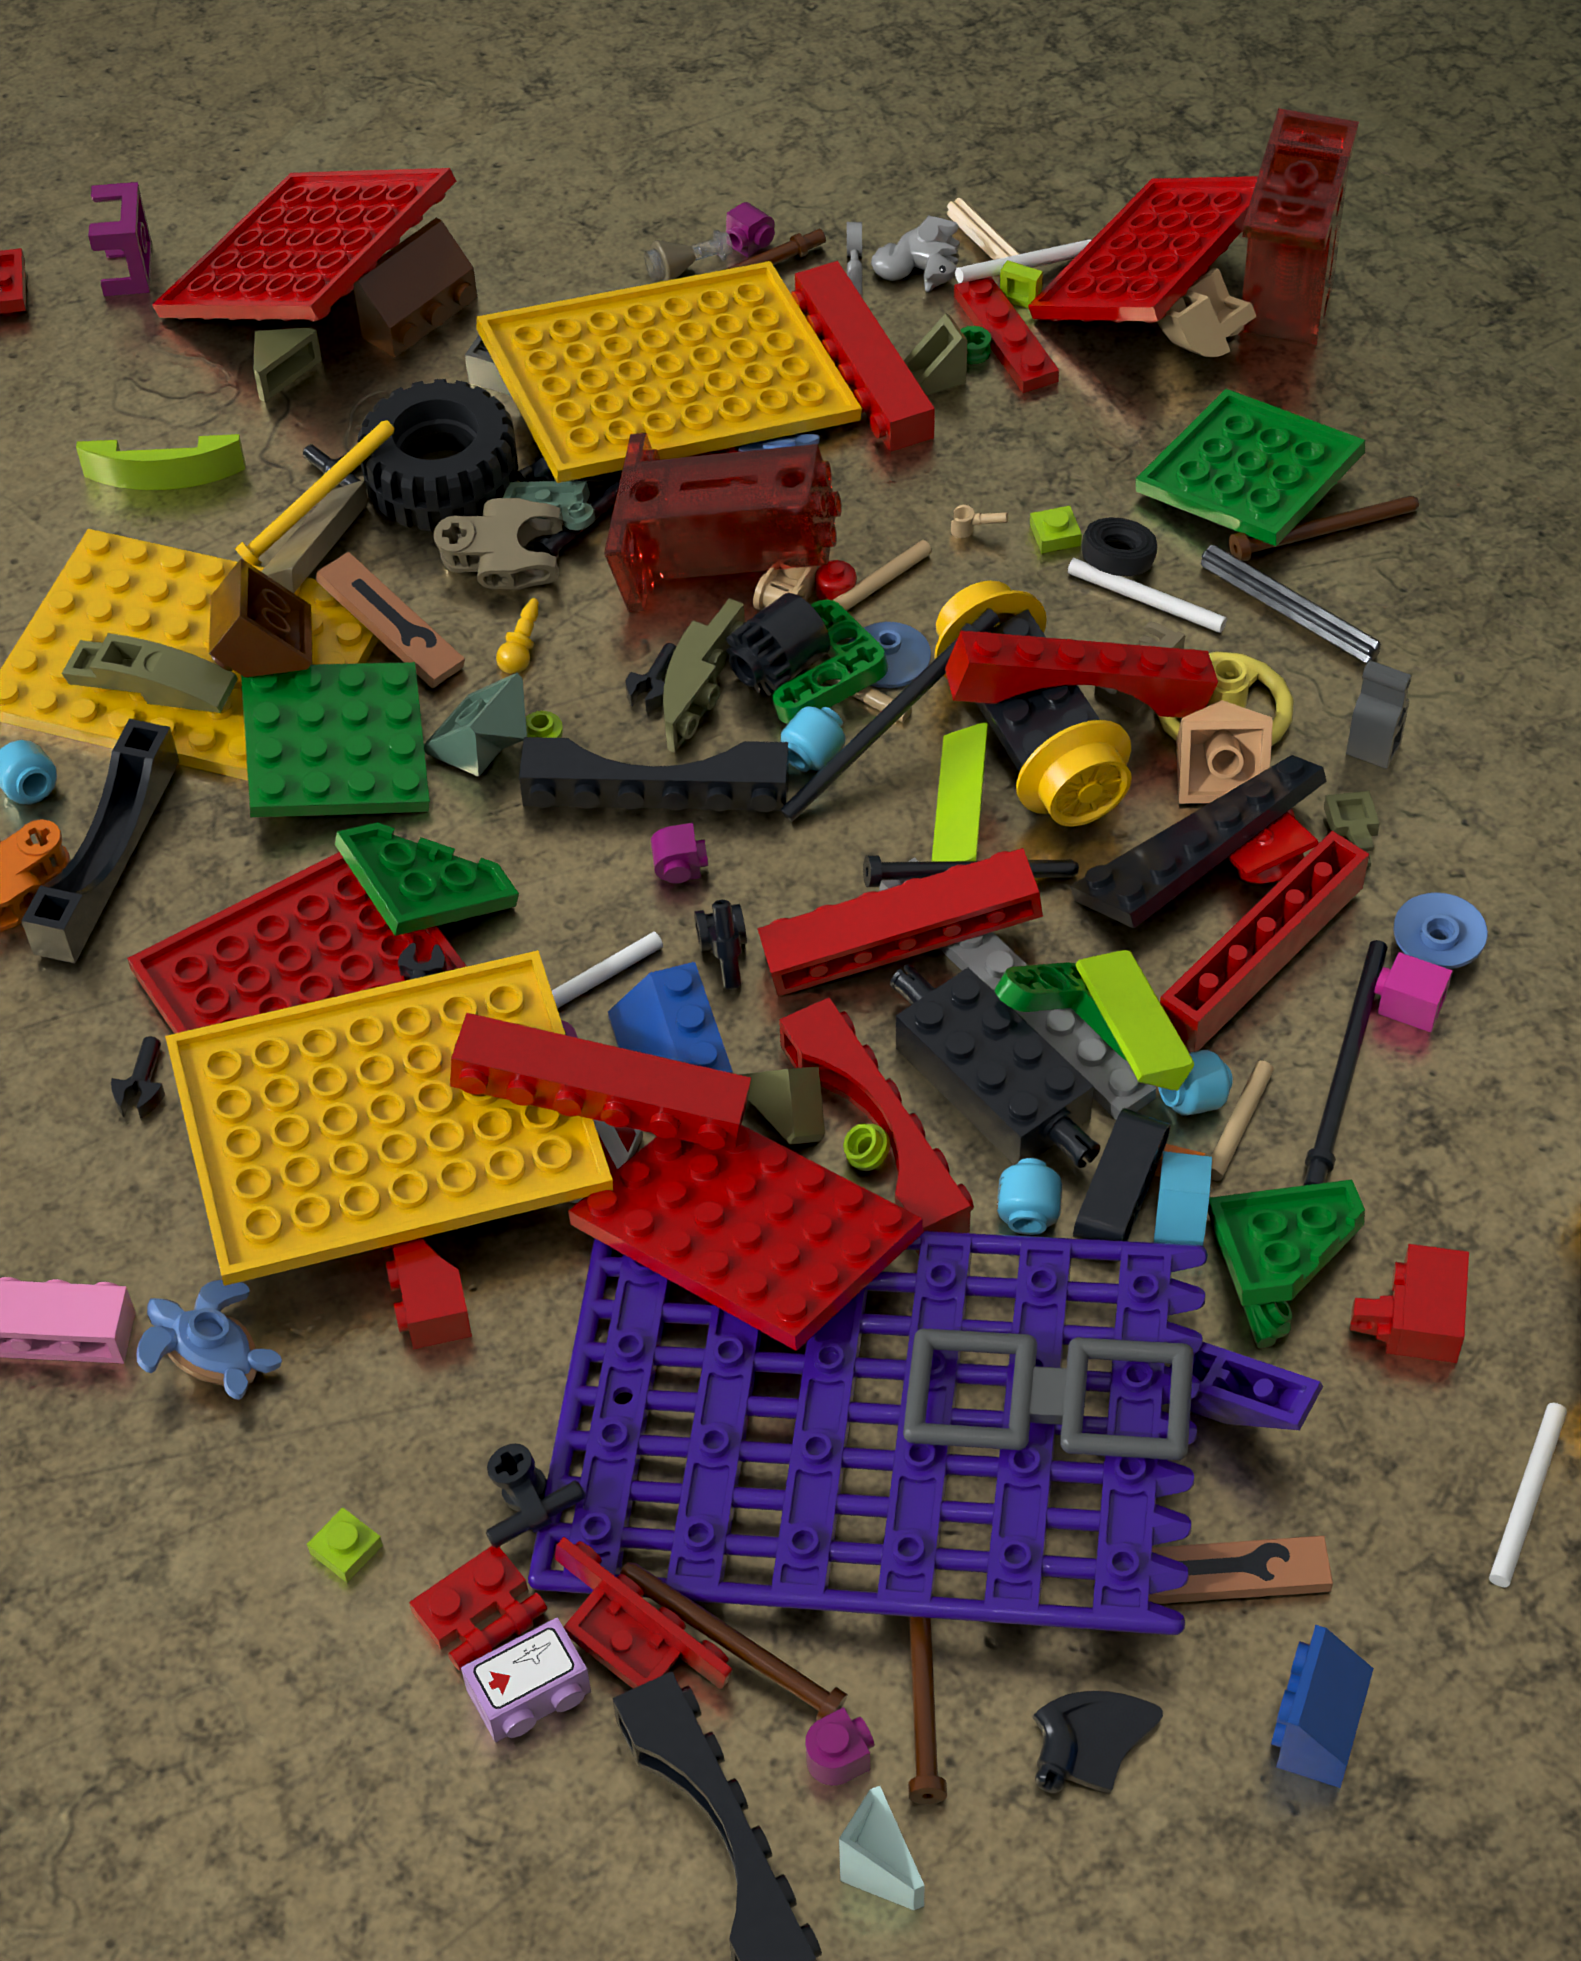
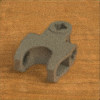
[434,498,563,590]

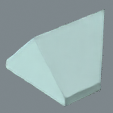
[839,1786,925,1910]

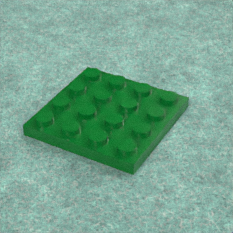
[1135,389,1365,546]
[241,662,430,818]

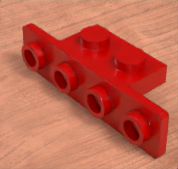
[555,1537,732,1690]

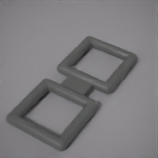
[903,1328,1194,1460]

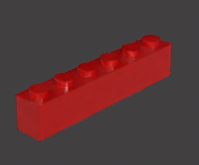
[791,261,935,452]
[1160,831,1369,1053]
[757,848,1043,997]
[450,1012,751,1152]

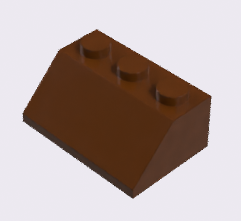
[354,217,478,358]
[209,559,312,677]

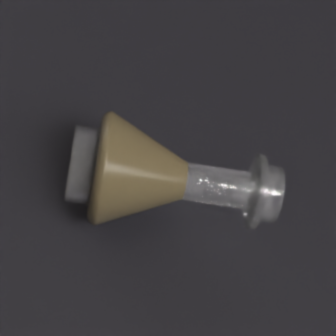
[644,230,733,282]

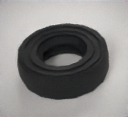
[1081,517,1157,576]

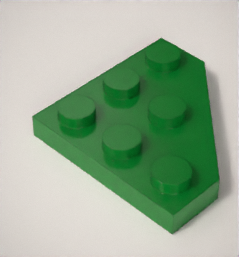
[335,822,519,936]
[1208,1179,1365,1306]

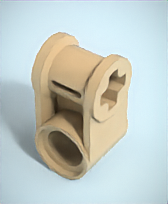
[753,541,818,610]

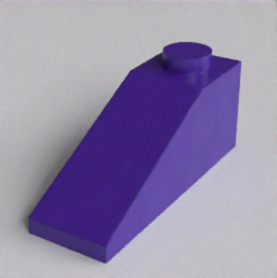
[1170,1342,1323,1431]

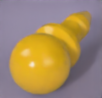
[496,598,539,674]

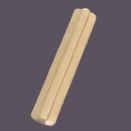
[947,198,1020,260]

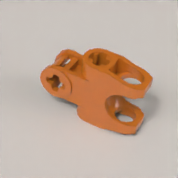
[0,819,71,933]

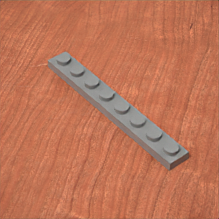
[879,857,1157,1120]

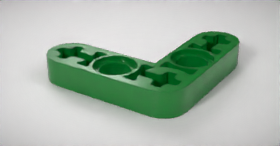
[773,599,888,724]
[995,962,1127,1061]

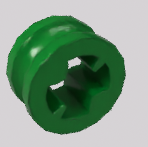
[961,326,991,365]

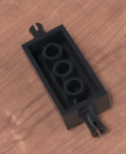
[890,964,1101,1168]

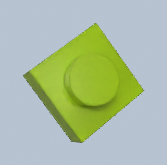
[1000,260,1043,309]
[1030,506,1082,554]
[307,1507,383,1583]

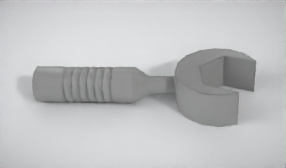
[847,222,863,298]

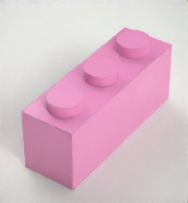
[0,1277,135,1364]

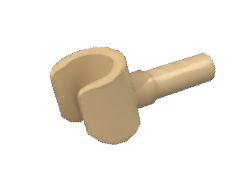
[951,504,1009,538]

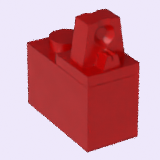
[1350,1244,1469,1363]

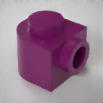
[726,202,775,258]
[651,823,709,883]
[805,1707,875,1786]

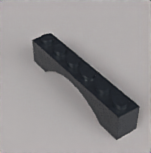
[21,719,179,963]
[519,737,789,812]
[612,1671,822,1961]

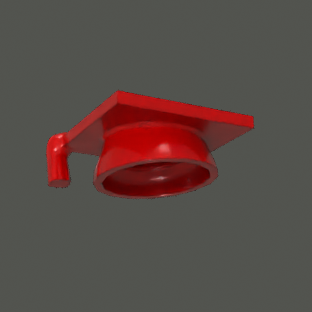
[1227,808,1319,883]

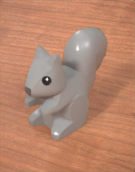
[871,215,960,292]

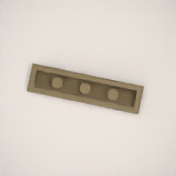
[261,481,367,593]

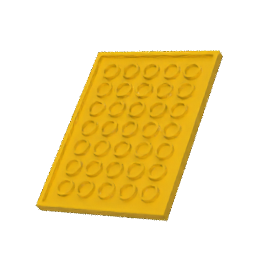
[476,261,862,483]
[0,529,379,781]
[165,950,613,1286]

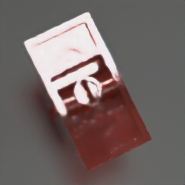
[1241,108,1359,345]
[604,433,842,613]

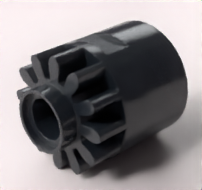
[726,593,831,696]

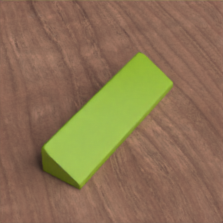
[932,723,988,861]
[1075,950,1194,1091]

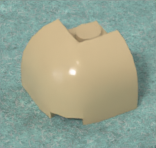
[1157,266,1257,357]

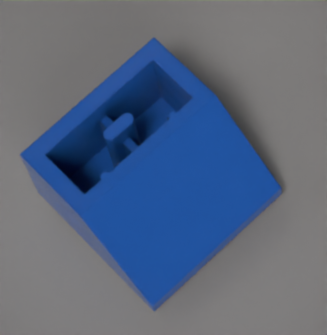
[1271,1625,1374,1788]

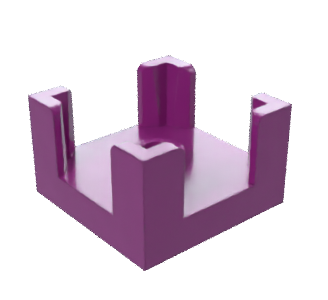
[88,182,152,296]

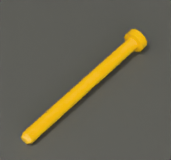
[235,420,395,566]

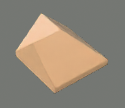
[1176,700,1273,804]

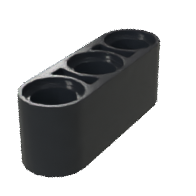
[1073,1108,1171,1241]

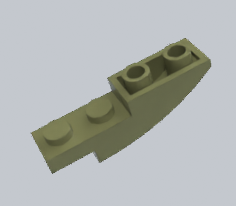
[663,598,745,753]
[61,633,238,713]

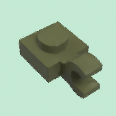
[1324,791,1380,867]

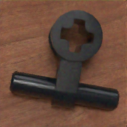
[694,899,747,990]
[486,1443,586,1548]

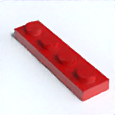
[954,277,1059,393]

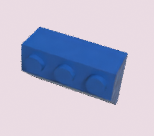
[608,962,733,1073]

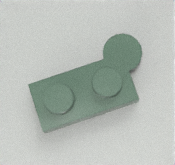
[503,481,595,530]

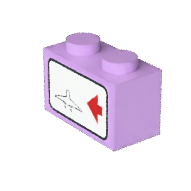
[461,1617,591,1743]

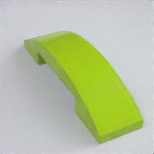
[76,434,246,490]

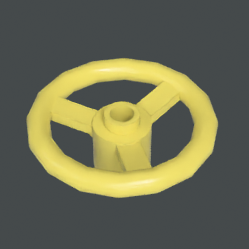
[1157,651,1294,746]

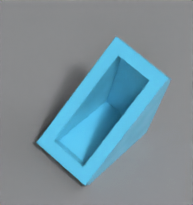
[1153,1151,1212,1246]

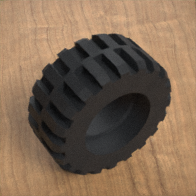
[358,379,519,531]

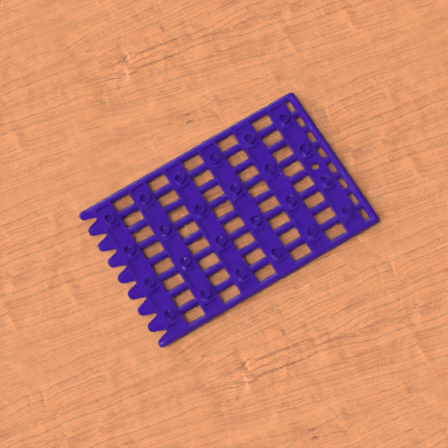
[528,1231,1208,1635]

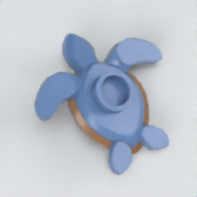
[136,1280,282,1400]

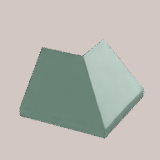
[424,673,527,777]

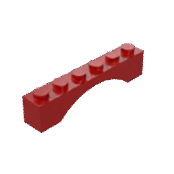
[945,631,1218,718]
[779,997,974,1256]
[383,1238,472,1350]

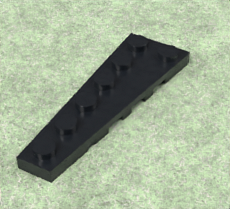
[1070,755,1327,928]

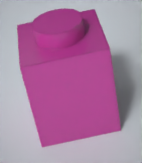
[1374,952,1453,1032]

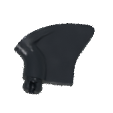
[1032,1691,1163,1794]

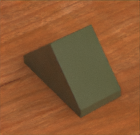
[903,313,967,396]
[253,327,322,402]
[739,1067,825,1144]

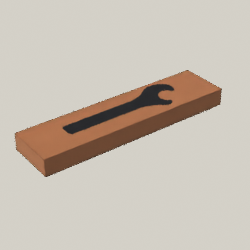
[316,552,465,689]
[1149,1536,1333,1604]

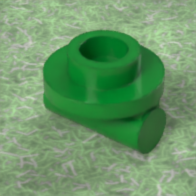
[1243,1301,1292,1348]

